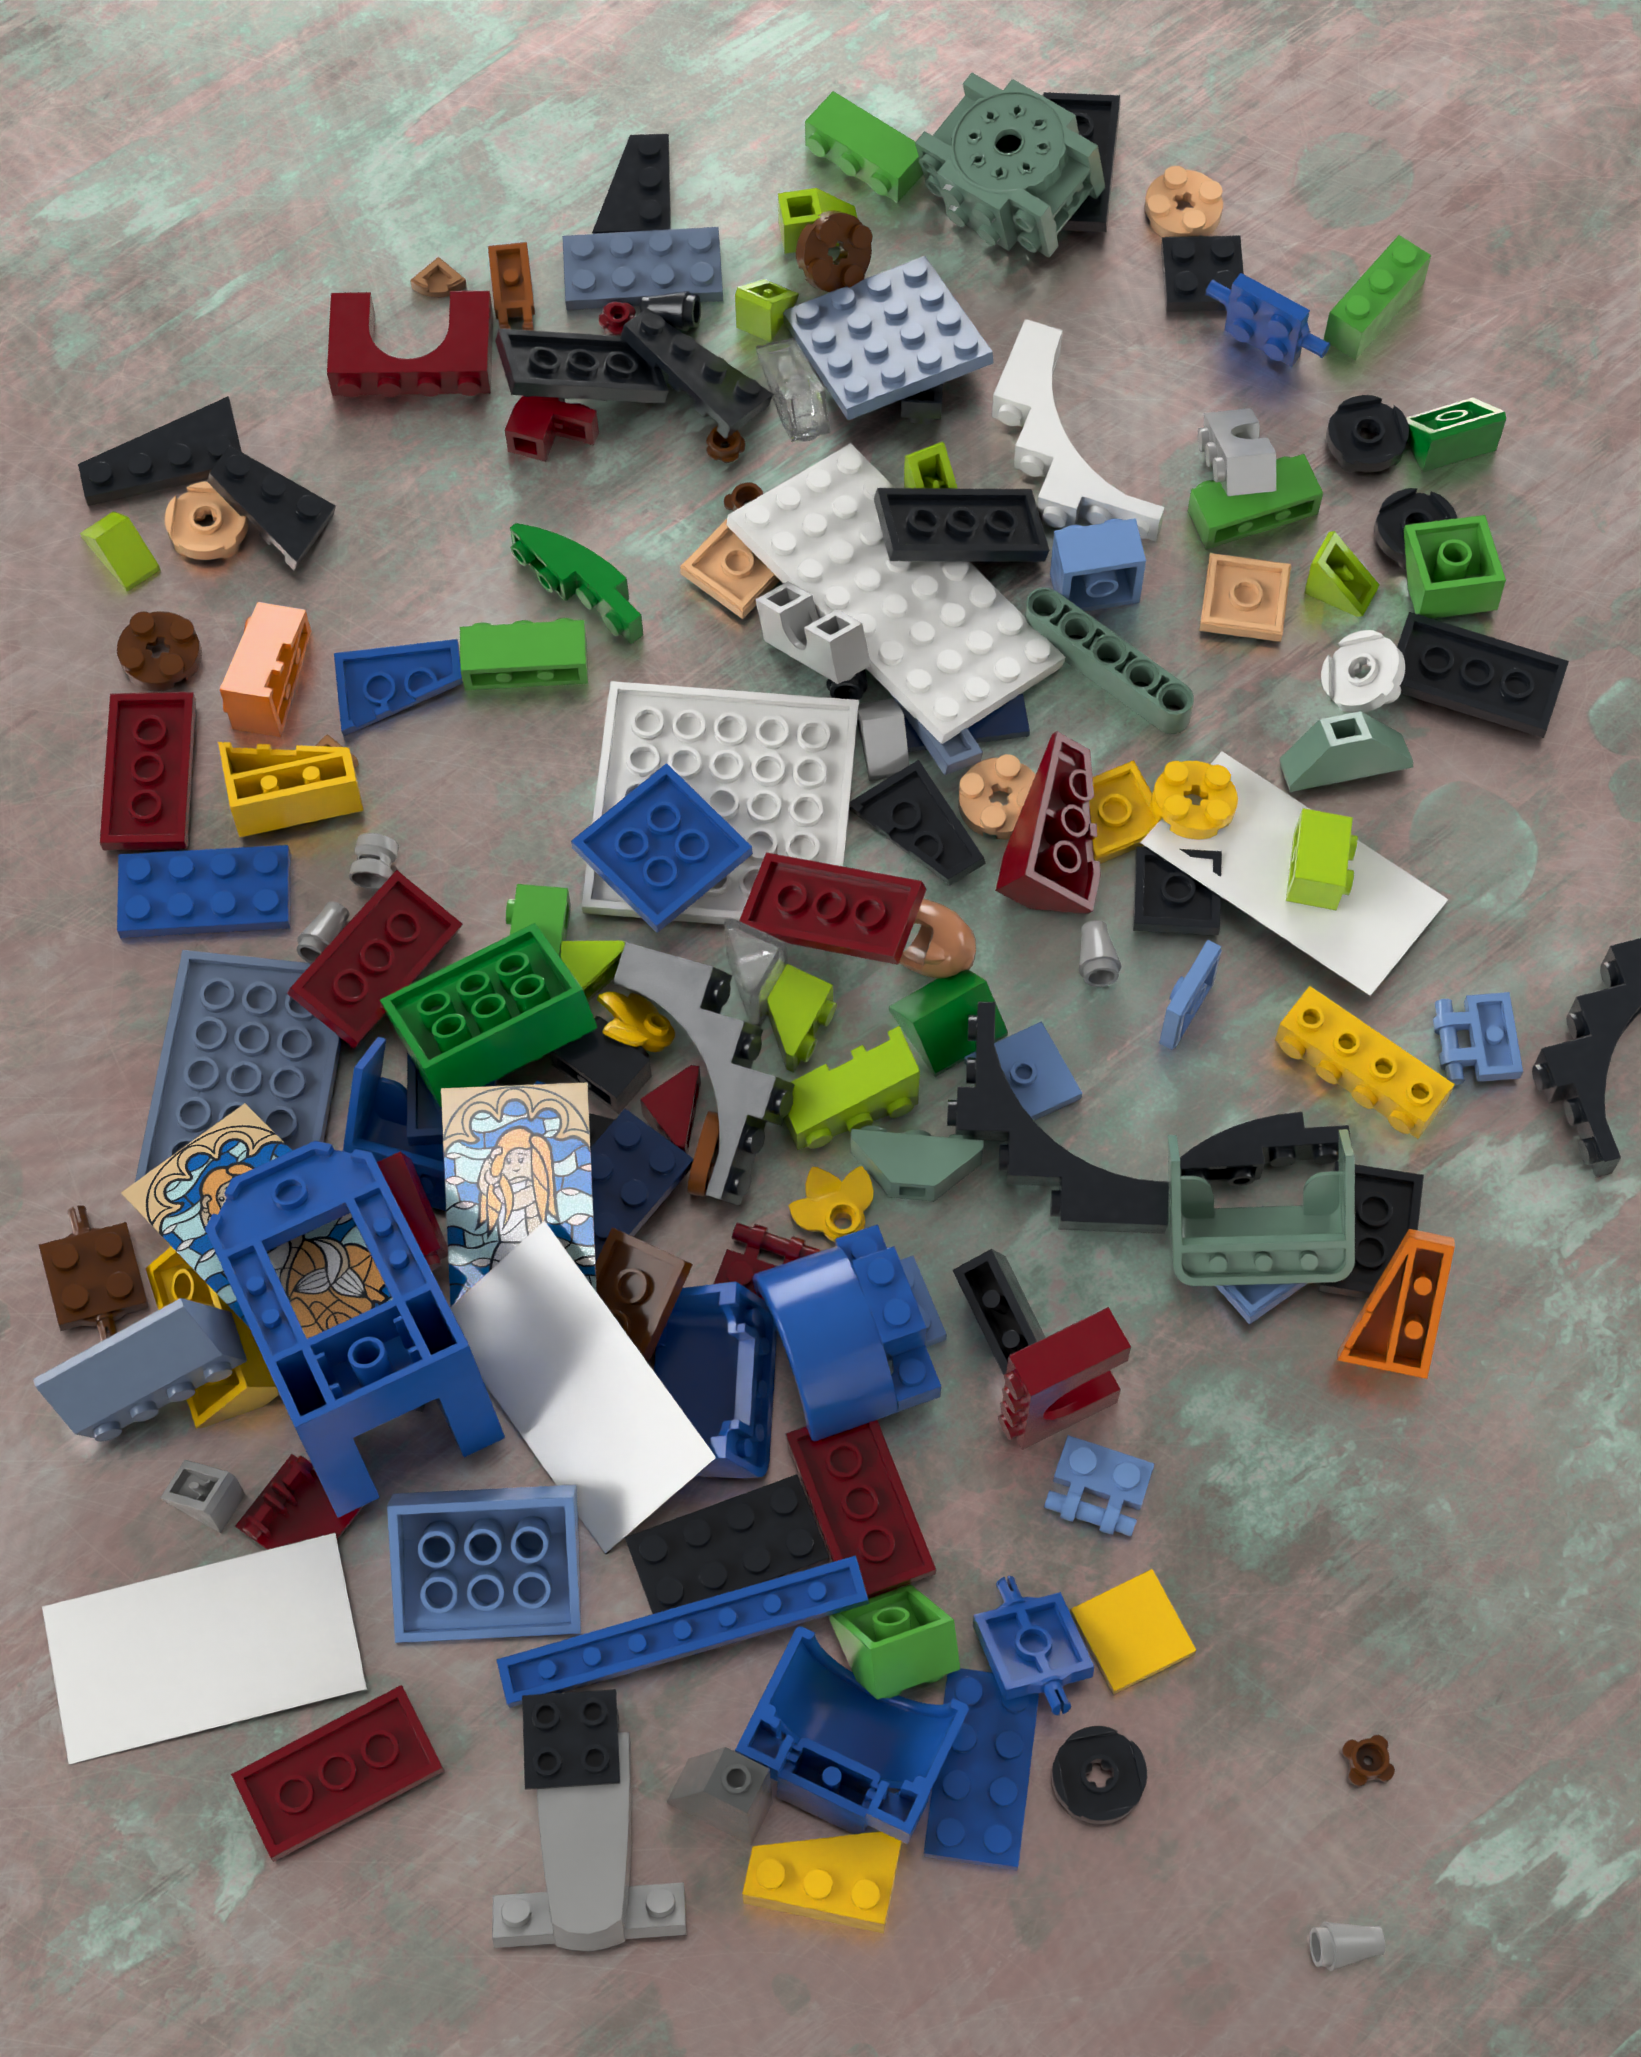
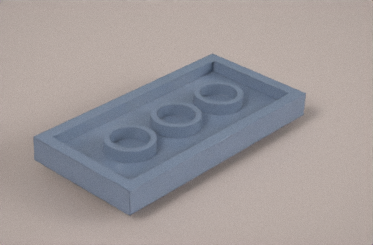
[562,227,723,310]

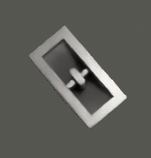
[858,698,910,781]
[160,1460,245,1533]

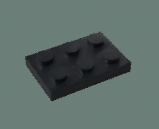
[1319,1161,1424,1299]

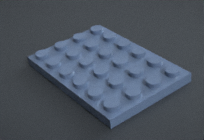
[135,950,342,1182]

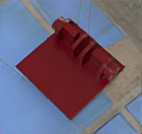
[235,1454,363,1550]

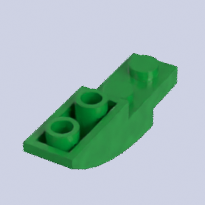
[510,523,643,645]

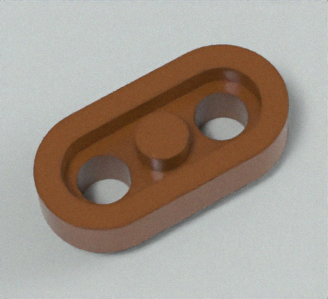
[687,1111,720,1197]

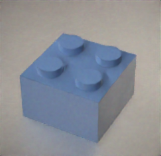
[1050,518,1146,611]

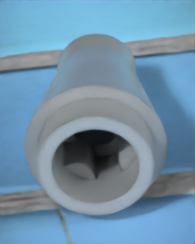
[296,902,350,963]
[1079,920,1122,987]
[1309,1921,1385,1971]

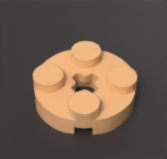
[1144,166,1223,237]
[165,482,248,560]
[958,754,1035,840]

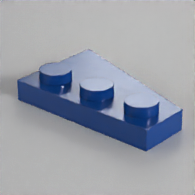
[334,639,463,737]

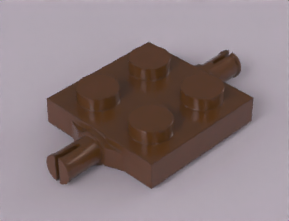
[39,1205,149,1341]

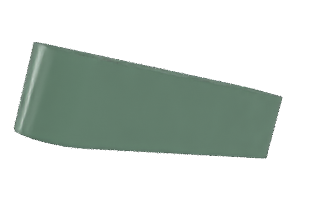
[1025,587,1194,734]

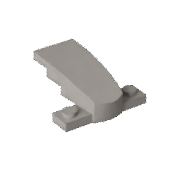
[492,1732,687,1951]

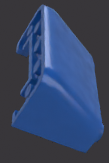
[654,1282,777,1479]

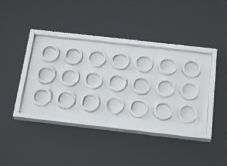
[726,443,1066,744]

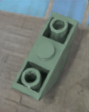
[1279,711,1413,792]
[851,1126,984,1202]

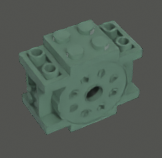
[915,73,1105,258]

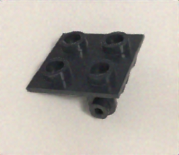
[522,1689,620,1790]

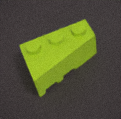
[784,1026,920,1150]

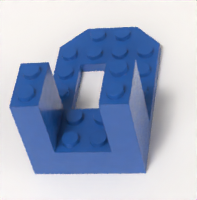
[205,1141,505,1517]

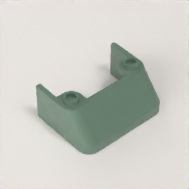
[1168,1129,1355,1286]

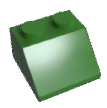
[1404,515,1506,619]
[829,1584,960,1700]

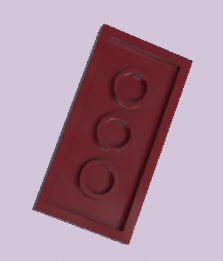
[100,692,196,850]
[737,852,927,965]
[287,870,463,1049]
[785,1420,936,1599]
[231,1685,444,1862]

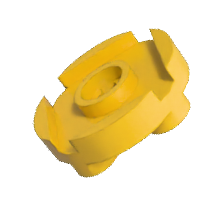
[1151,761,1238,840]

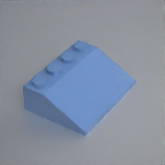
[387,1485,581,1643]

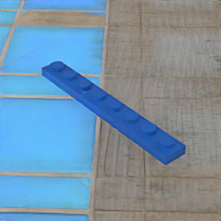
[496,1556,870,1708]

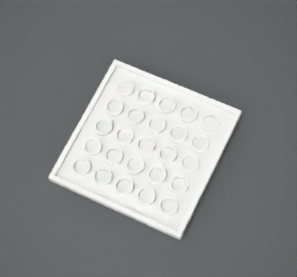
[582,681,859,925]

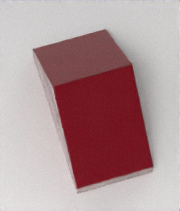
[640,1065,701,1154]

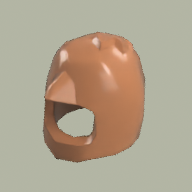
[899,898,976,979]

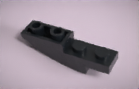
[1180,1112,1351,1186]

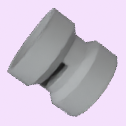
[349,833,399,890]

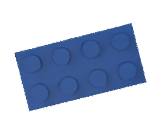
[117,845,291,938]
[923,1668,1039,1871]

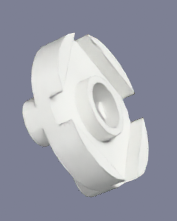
[1321,630,1405,713]

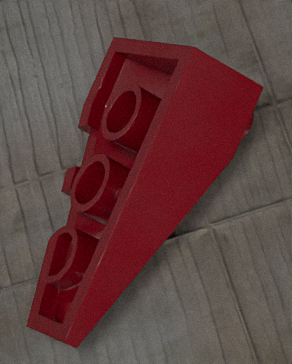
[995,731,1101,914]

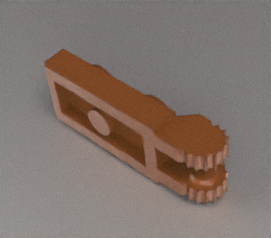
[488,242,535,331]

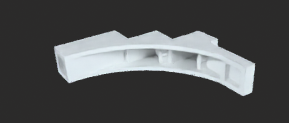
[992,319,1165,542]

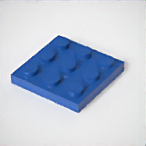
[571,763,753,933]

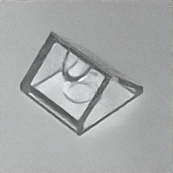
[724,918,788,1028]

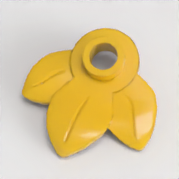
[596,992,675,1052]
[788,1166,874,1242]

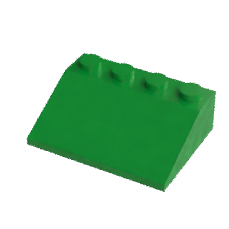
[380,923,598,1107]

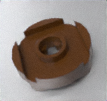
[796,211,873,292]
[117,611,202,691]

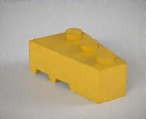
[218,742,364,838]
[742,1831,902,1934]

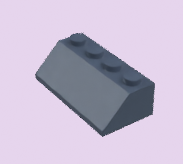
[33,1298,247,1442]

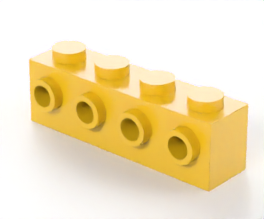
[1275,986,1455,1139]

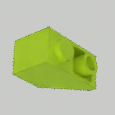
[778,188,857,254]
[767,964,837,1073]

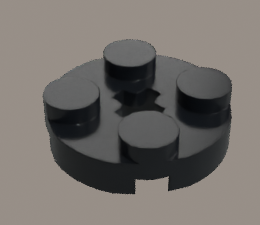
[1326,395,1409,473]
[1374,488,1457,569]
[1051,1726,1147,1824]

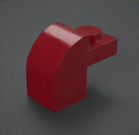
[504,396,599,462]

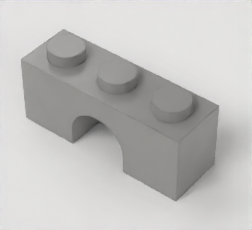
[1198,408,1276,496]
[755,582,871,684]

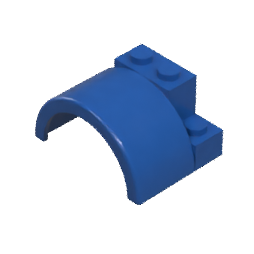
[753,1224,941,1441]
[735,1626,969,1844]

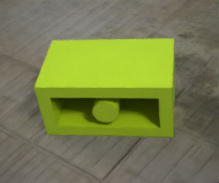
[1286,808,1358,910]

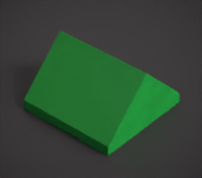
[1406,397,1506,473]
[889,970,1008,1077]

